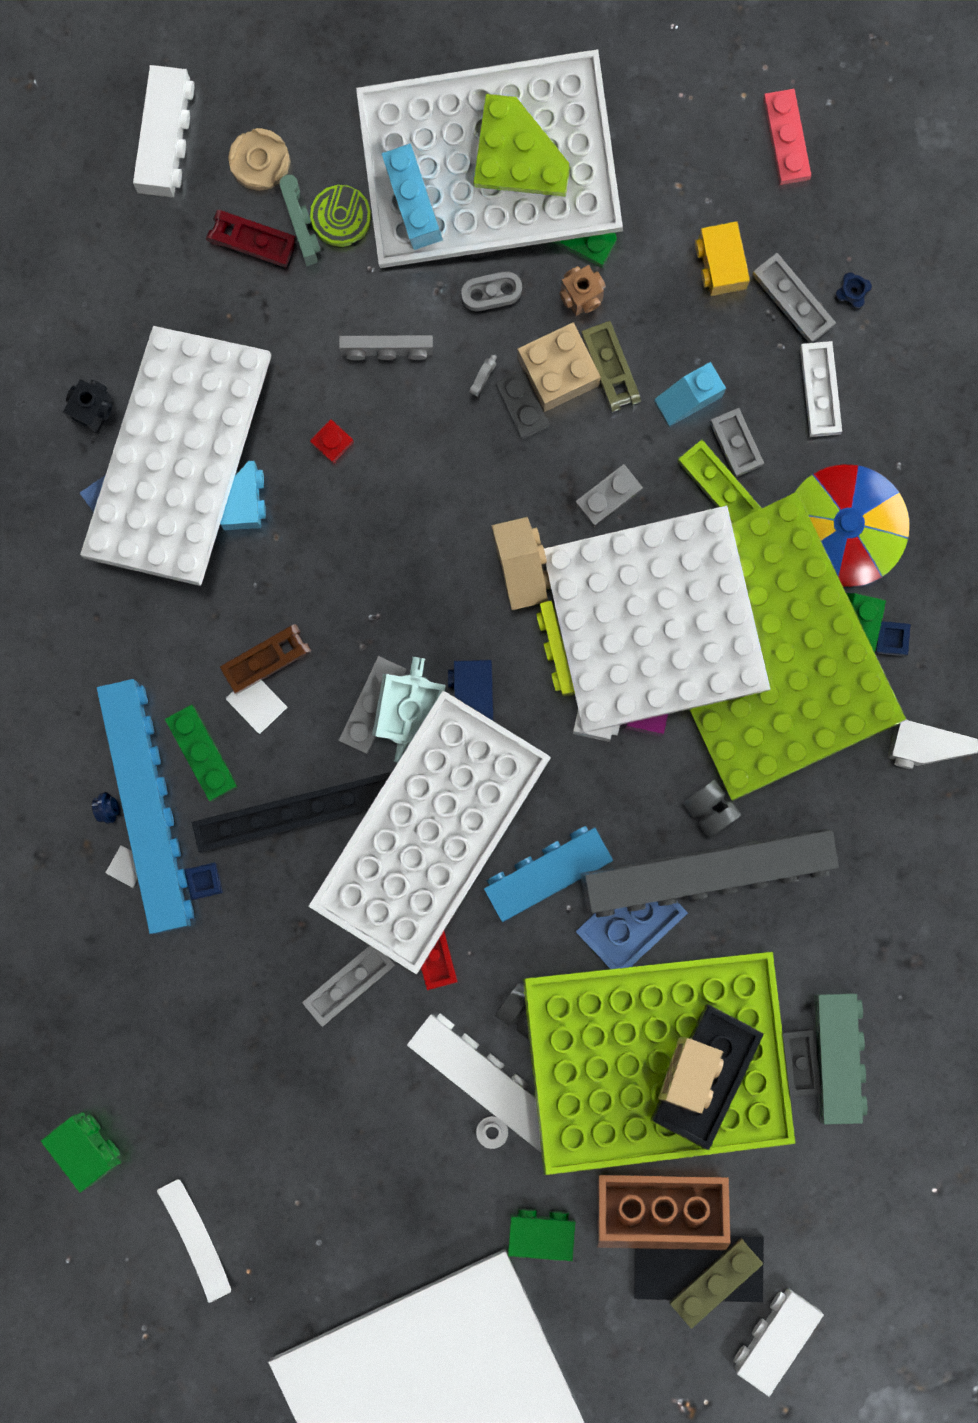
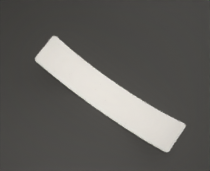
[157,1179,231,1303]

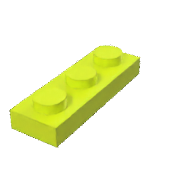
[536,600,575,697]

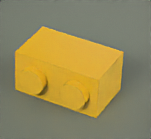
[695,221,750,296]

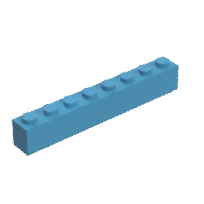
[96,679,194,934]

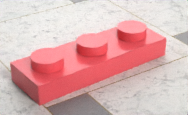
[763,89,812,185]

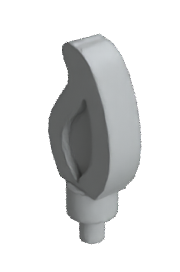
[469,355,497,396]

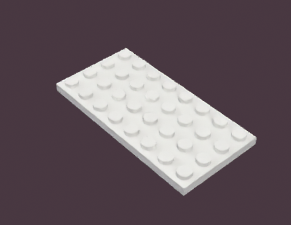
[80,326,272,586]
[309,691,551,974]

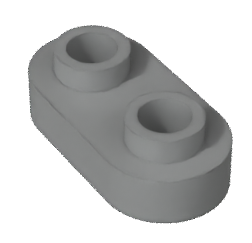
[461,271,522,311]

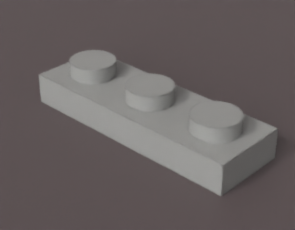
[752,253,836,343]
[339,335,433,360]
[339,656,407,755]
[302,945,396,1027]

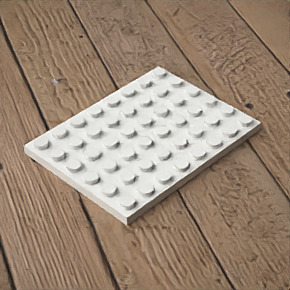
[356,49,623,268]

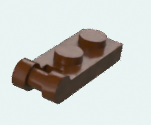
[220,624,311,695]

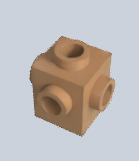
[559,265,606,316]

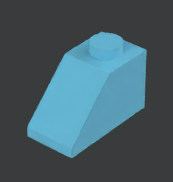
[654,362,726,427]

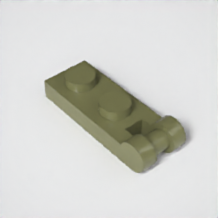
[581,321,641,412]

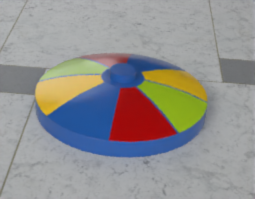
[795,464,909,589]

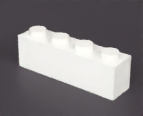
[133,65,194,197]

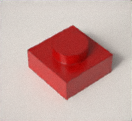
[310,419,354,464]

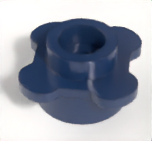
[836,272,872,308]

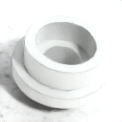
[476,1116,508,1149]

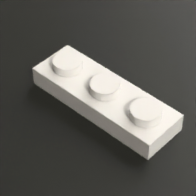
[800,341,842,437]

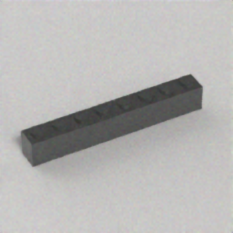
[580,829,839,917]

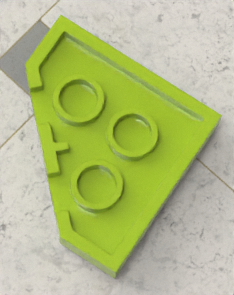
[473,94,570,197]

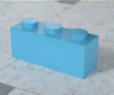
[381,143,443,250]

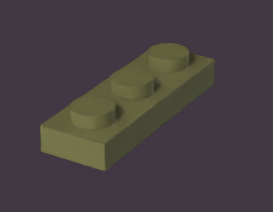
[669,1238,763,1329]

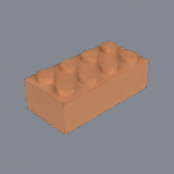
[597,1175,730,1250]

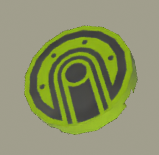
[310,185,371,247]

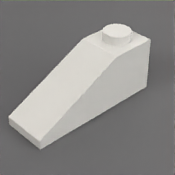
[887,720,978,769]

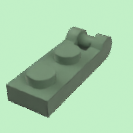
[280,174,321,267]

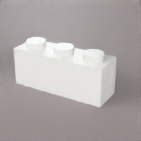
[734,1288,824,1397]

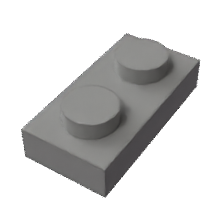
[710,408,764,478]
[575,464,643,527]

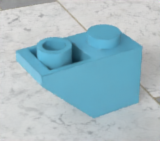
[220,461,266,530]

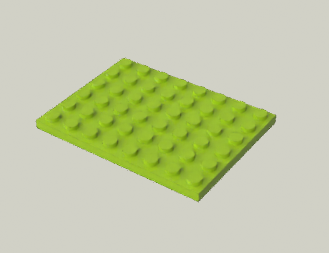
[690,492,907,801]
[523,952,796,1175]

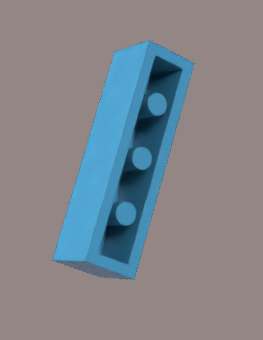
[484,826,613,922]

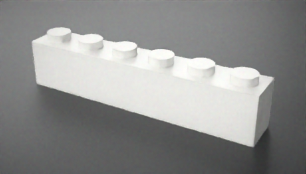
[407,1013,541,1152]

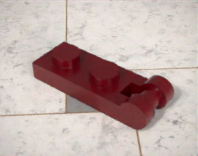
[206,210,297,268]

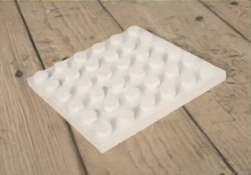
[544,506,770,733]

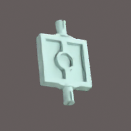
[372,656,446,763]

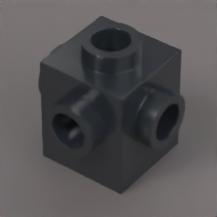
[63,379,113,432]

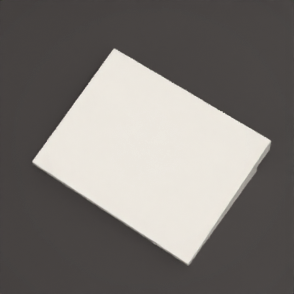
[268,1249,584,1423]

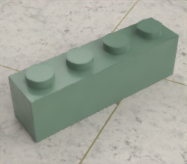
[814,993,868,1125]

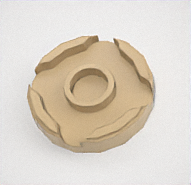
[228,128,290,191]

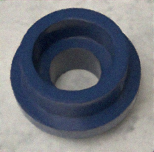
[92,792,119,824]

